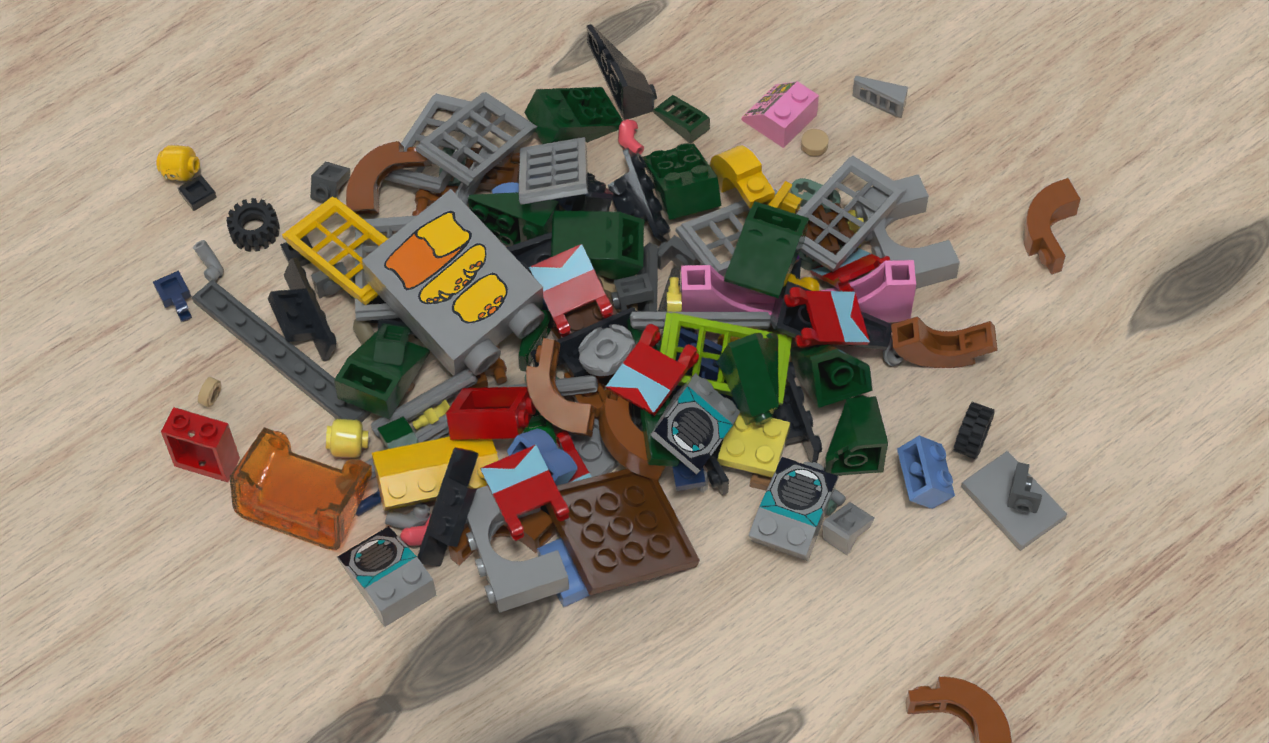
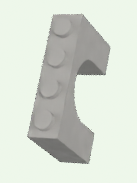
[852,174,960,289]
[465,485,569,613]

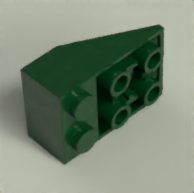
[524,87,623,144]
[643,143,722,220]
[468,192,559,246]
[724,201,809,299]
[551,211,644,280]
[334,330,430,420]

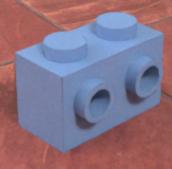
[897,435,955,509]

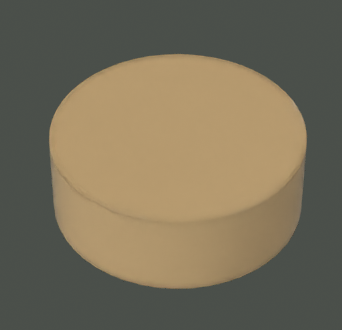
[801,129,829,156]
[198,377,221,407]

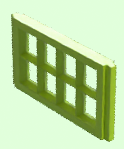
[660,312,792,405]

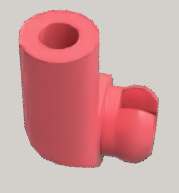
[618,119,644,155]
[400,515,431,546]

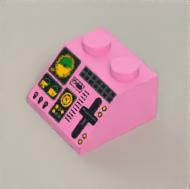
[742,81,819,148]

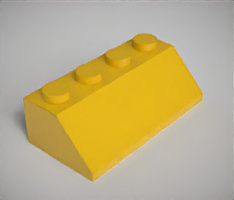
[371,437,499,511]

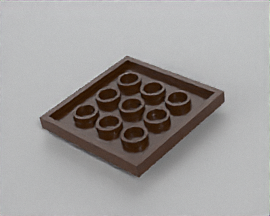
[545,469,700,595]

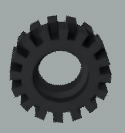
[226,198,280,252]
[953,401,995,459]

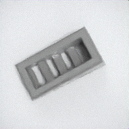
[852,76,908,118]

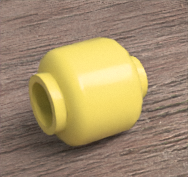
[326,419,369,458]

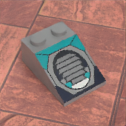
[651,373,740,474]
[749,457,839,561]
[337,526,437,627]

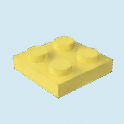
[717,413,790,477]

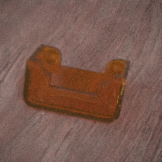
[230,427,372,550]

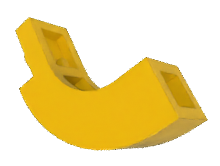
[710,145,775,209]

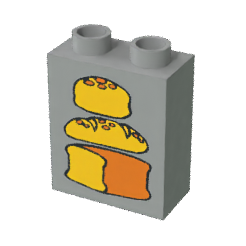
[362,189,545,376]

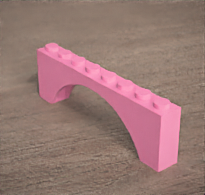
[681,260,916,322]

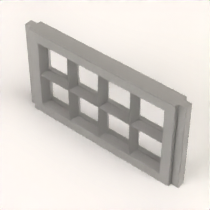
[415,92,537,186]
[384,93,492,193]
[519,137,588,205]
[797,155,907,272]
[675,189,778,276]
[355,216,416,321]

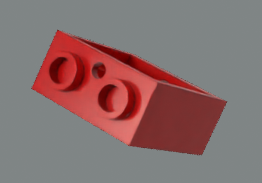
[446,387,536,440]
[161,407,240,482]

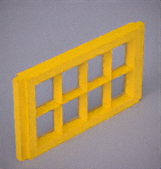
[282,196,388,305]

